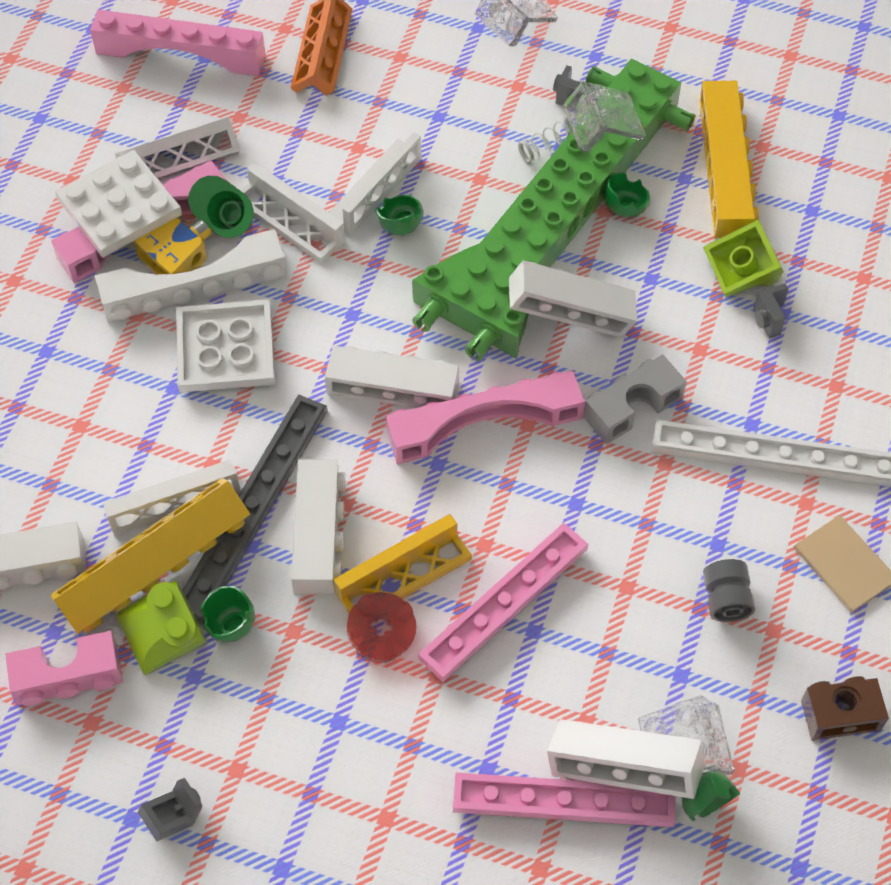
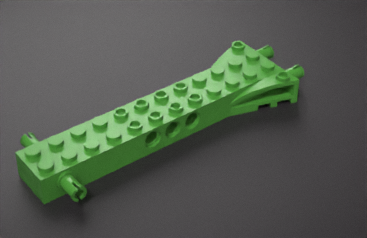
[412,58,696,361]

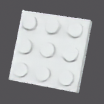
[55,150,182,258]
[176,299,275,393]

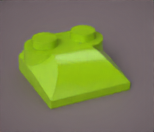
[703,219,784,297]
[116,580,207,675]

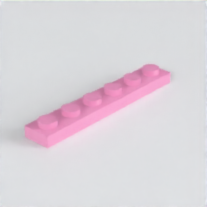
[418,523,588,682]
[453,772,675,827]

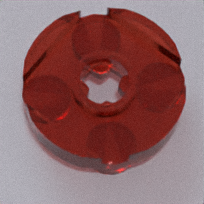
[346,592,416,663]

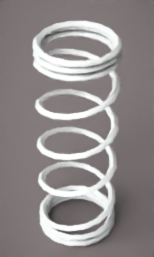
[518,114,580,162]

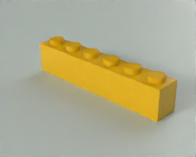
[699,80,759,238]
[51,478,250,634]

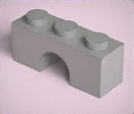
[583,354,687,445]

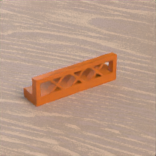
[290,0,353,96]

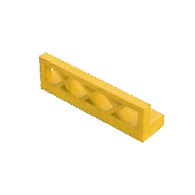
[333,514,472,626]

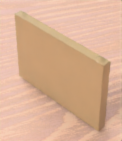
[794,515,891,613]

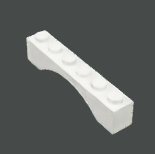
[95,229,287,322]

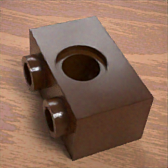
[801,676,889,741]

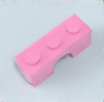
[5,630,123,706]

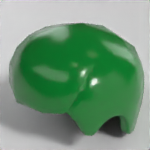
[605,172,650,217]
[375,195,424,236]
[200,586,255,643]
[681,771,740,821]

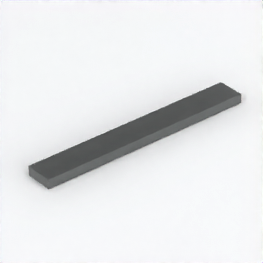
[182,394,328,625]

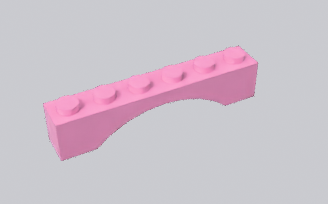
[90,9,266,76]
[51,160,226,283]
[386,370,585,464]

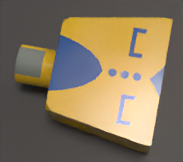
[134,218,212,275]

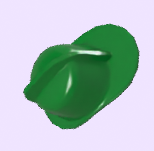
[188,175,254,238]

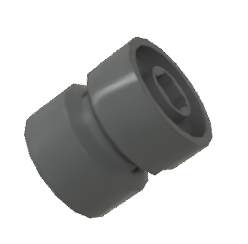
[703,559,756,622]

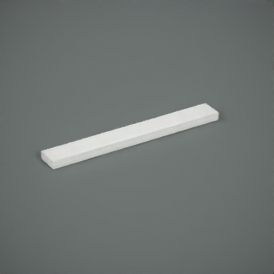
[651,419,891,487]

